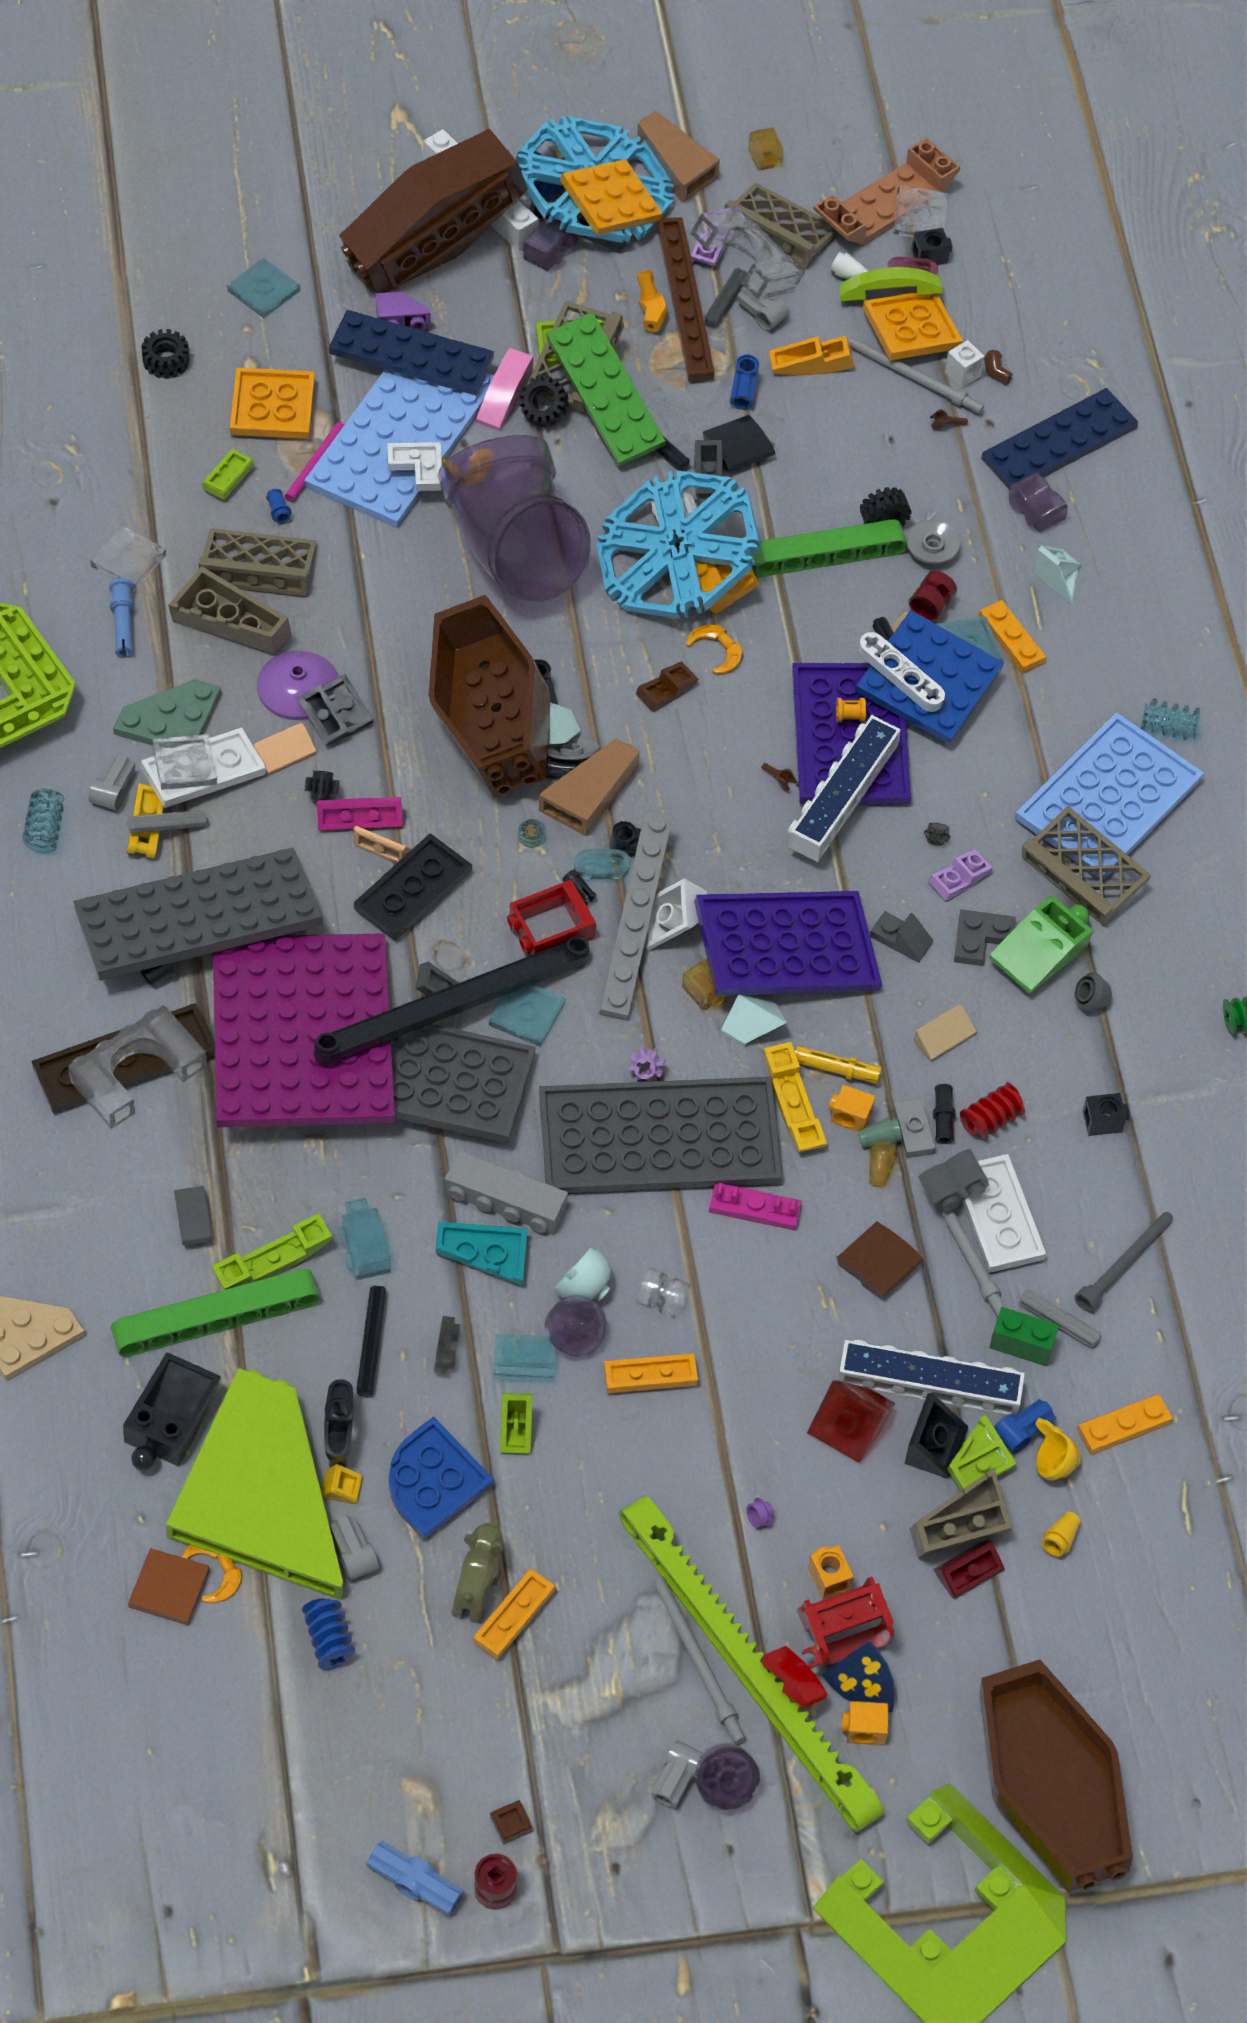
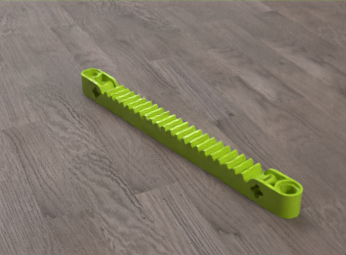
[618,1495,884,1832]

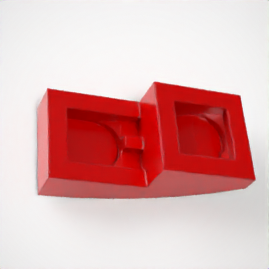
[762,1646,827,1708]

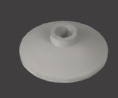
[907,520,960,564]
[547,737,599,764]

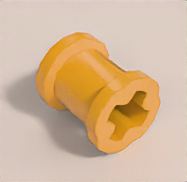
[836,698,866,723]

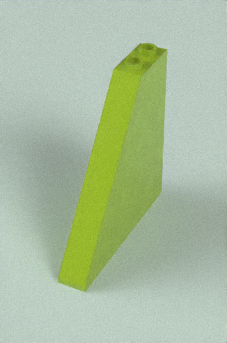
[166,1368,343,1600]

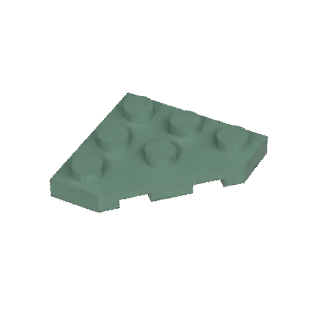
[113,679,221,751]

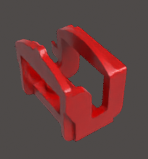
[797,1577,894,1668]

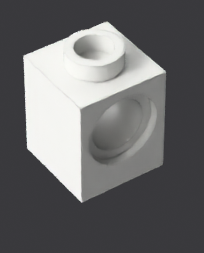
[945,340,985,388]

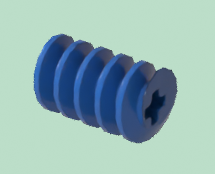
[302,1598,355,1670]

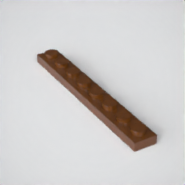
[657,217,714,381]

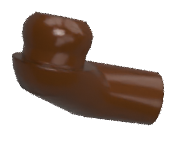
[984,350,1013,384]

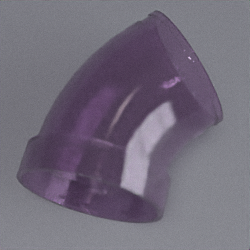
[438,435,591,602]

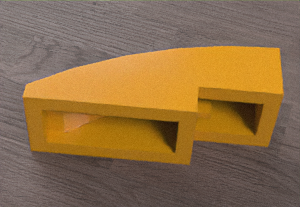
[769,335,855,375]

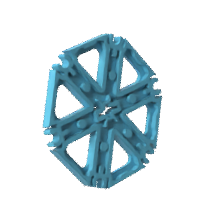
[516,116,674,243]
[596,470,761,619]

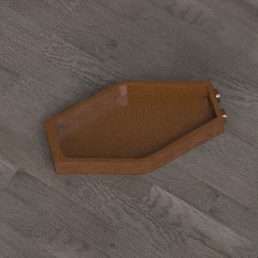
[979,1659,1133,1892]

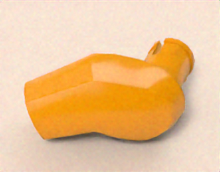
[636,270,667,333]

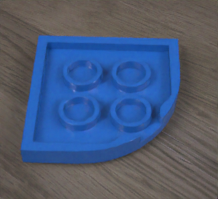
[389,1416,494,1540]

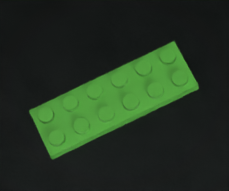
[546,312,666,467]

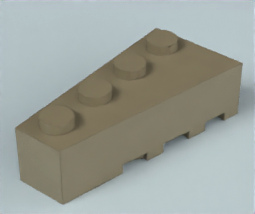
[168,566,292,654]

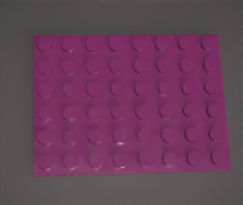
[213,933,395,1128]

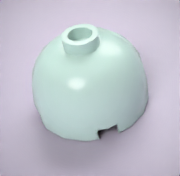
[554,1246,611,1305]

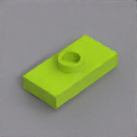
[202,448,254,500]

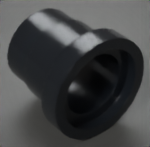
[140,964,176,987]

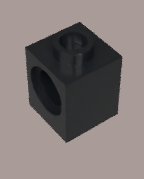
[911,228,952,268]
[1082,1093,1129,1136]

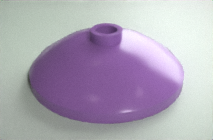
[257,651,339,720]

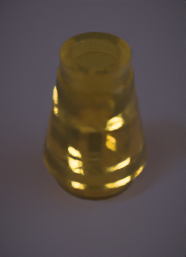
[869,1141,898,1187]

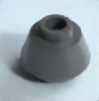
[1075,972,1112,1011]

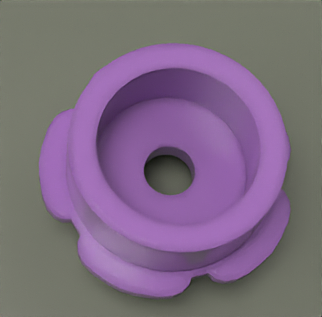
[746,1498,774,1528]

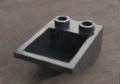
[123,1352,221,1471]

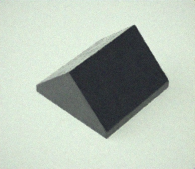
[904,1393,968,1478]

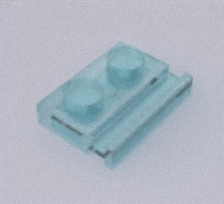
[493,1334,556,1381]

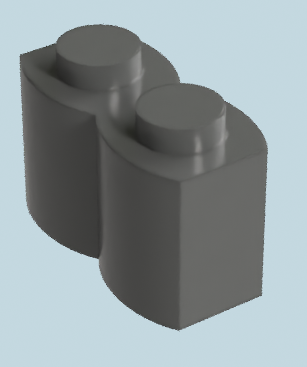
[918,1149,989,1213]

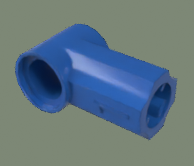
[730,354,759,410]
[994,1399,1056,1455]

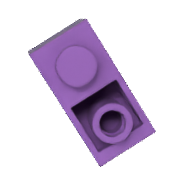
[376,292,431,331]

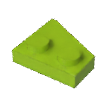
[947,1415,1016,1491]

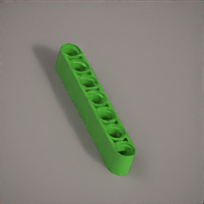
[748,520,907,578]
[110,1269,320,1357]

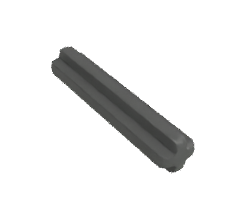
[704,268,747,328]

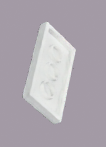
[140,727,266,808]
[962,1154,1046,1273]

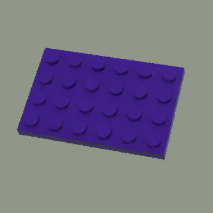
[792,663,911,804]
[694,891,882,996]

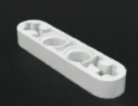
[858,632,945,712]

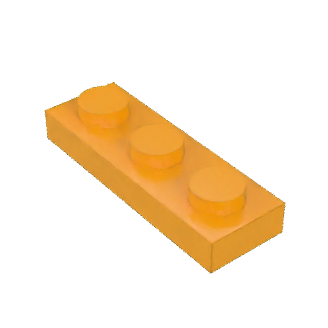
[978,600,1046,674]
[604,1353,698,1394]
[1077,1394,1173,1455]
[473,1568,555,1660]

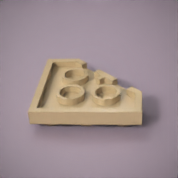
[0,1296,85,1381]

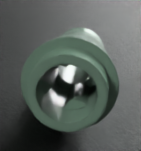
[858,1117,903,1148]

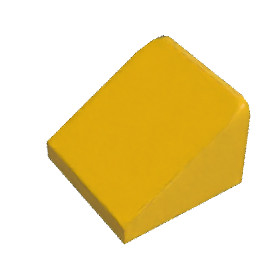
[321,1464,363,1504]

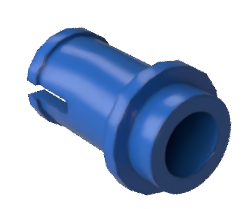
[266,489,292,523]

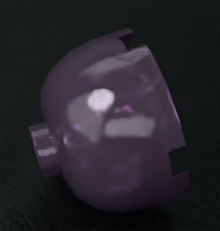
[544,1295,607,1357]
[694,1742,760,1810]

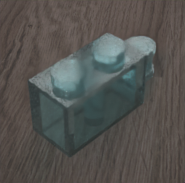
[338,1197,391,1280]

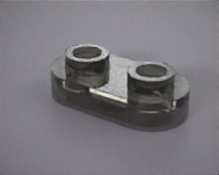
[434,1316,460,1374]

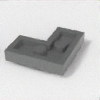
[954,909,1016,966]

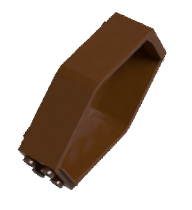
[339,129,528,293]
[428,595,551,798]

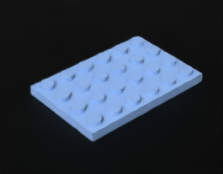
[1015,712,1204,881]

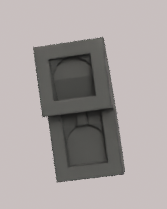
[174,1186,212,1246]

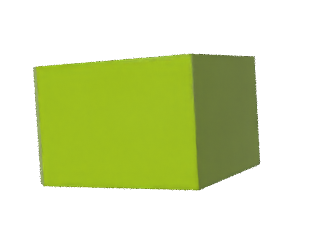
[500,1392,533,1454]

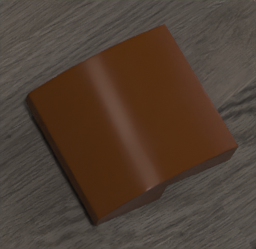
[836,1221,924,1298]

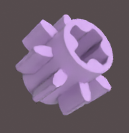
[628,1045,665,1082]

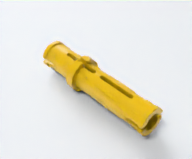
[795,1045,882,1085]

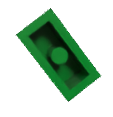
[989,1306,1059,1367]

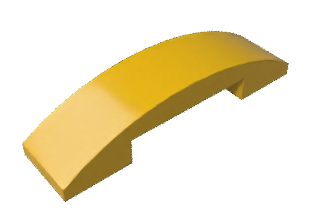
[763,1042,827,1153]

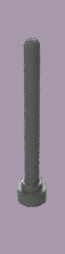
[1074,1212,1173,1312]

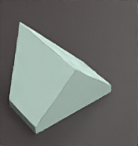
[1034,545,1081,604]
[548,702,581,744]
[721,994,787,1047]

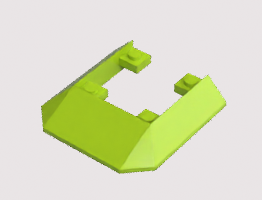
[0,603,76,748]
[813,1783,1066,2023]

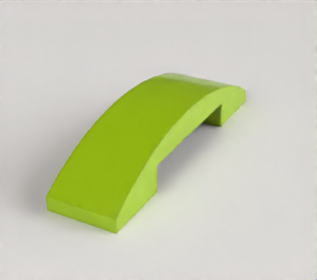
[839,267,943,301]
[211,1213,333,1290]

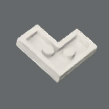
[388,442,443,491]

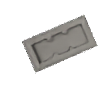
[893,1099,935,1157]

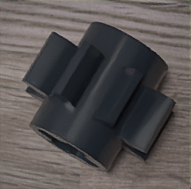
[304,770,340,800]

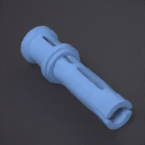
[109,578,134,658]

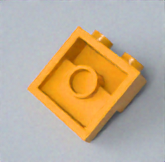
[696,561,760,615]

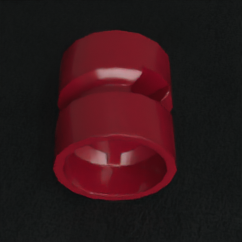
[909,570,957,622]
[474,1853,517,1910]

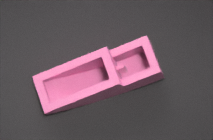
[476,347,533,431]

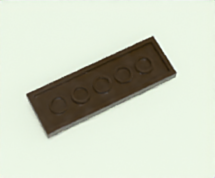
[31,1003,215,1113]

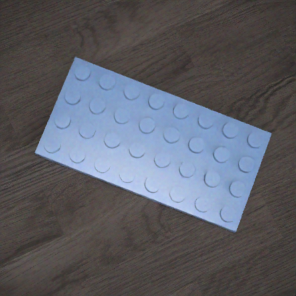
[304,370,494,528]

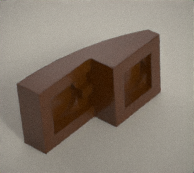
[636,661,699,712]

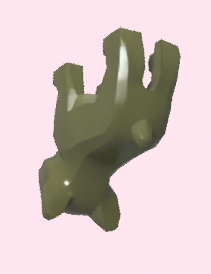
[451,1523,503,1623]

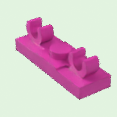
[317,797,402,830]
[709,1183,802,1231]

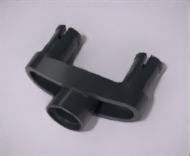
[324,1379,353,1468]

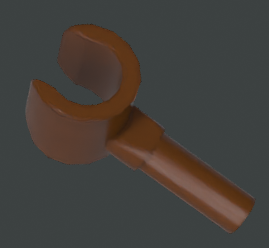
[930,409,968,430]
[762,763,797,791]

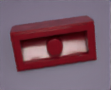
[933,1540,1005,1598]

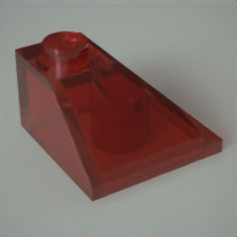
[807,1380,896,1463]

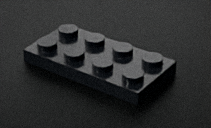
[354,833,472,941]

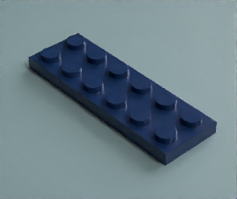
[329,310,494,396]
[981,388,1138,494]

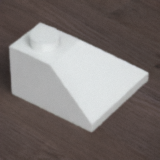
[645,878,707,950]

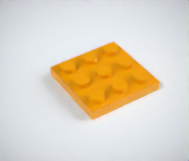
[560,159,663,235]
[862,292,963,361]
[230,367,315,439]

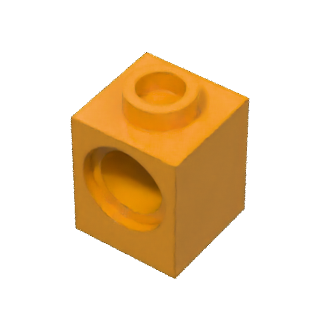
[828,1084,876,1132]
[808,1545,854,1600]
[841,1701,888,1746]

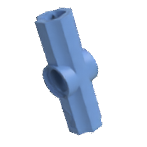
[367,1840,464,1916]

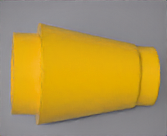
[1042,1511,1081,1557]

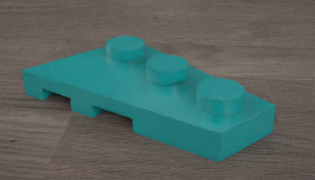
[436,1221,528,1286]

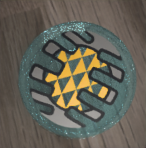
[518,819,546,848]

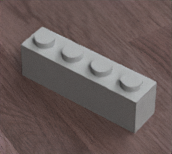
[445,1151,568,1235]

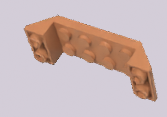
[813,138,960,246]

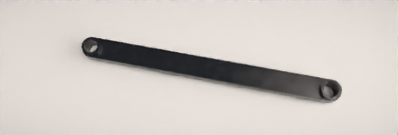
[313,936,590,1066]

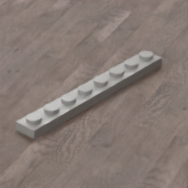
[599,810,673,1020]

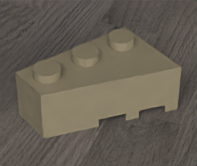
[909,1468,1013,1558]

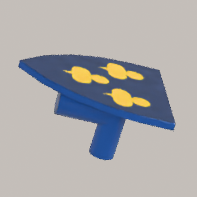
[821,1640,895,1712]

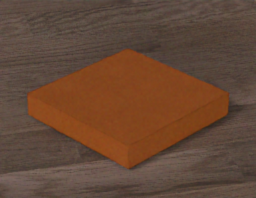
[128,1548,210,1625]

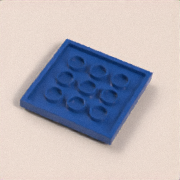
[855,610,1004,745]

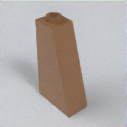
[637,111,720,202]
[539,739,640,836]

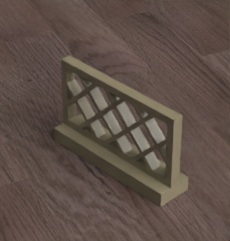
[721,183,839,269]
[527,300,624,415]
[199,528,316,597]
[1022,806,1151,927]

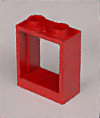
[507,880,596,955]

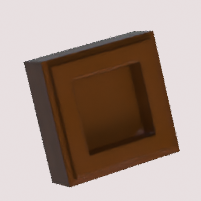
[490,1800,533,1845]

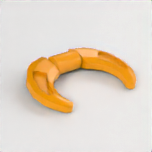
[686,625,742,674]
[181,1545,242,1604]

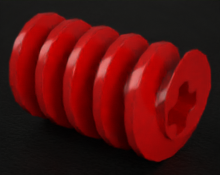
[960,1082,1025,1139]

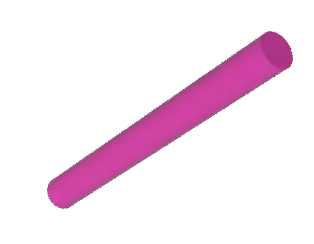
[285,422,344,502]

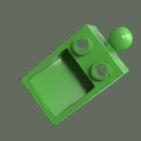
[988,895,1093,994]

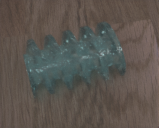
[1140,698,1200,740]
[22,788,65,853]

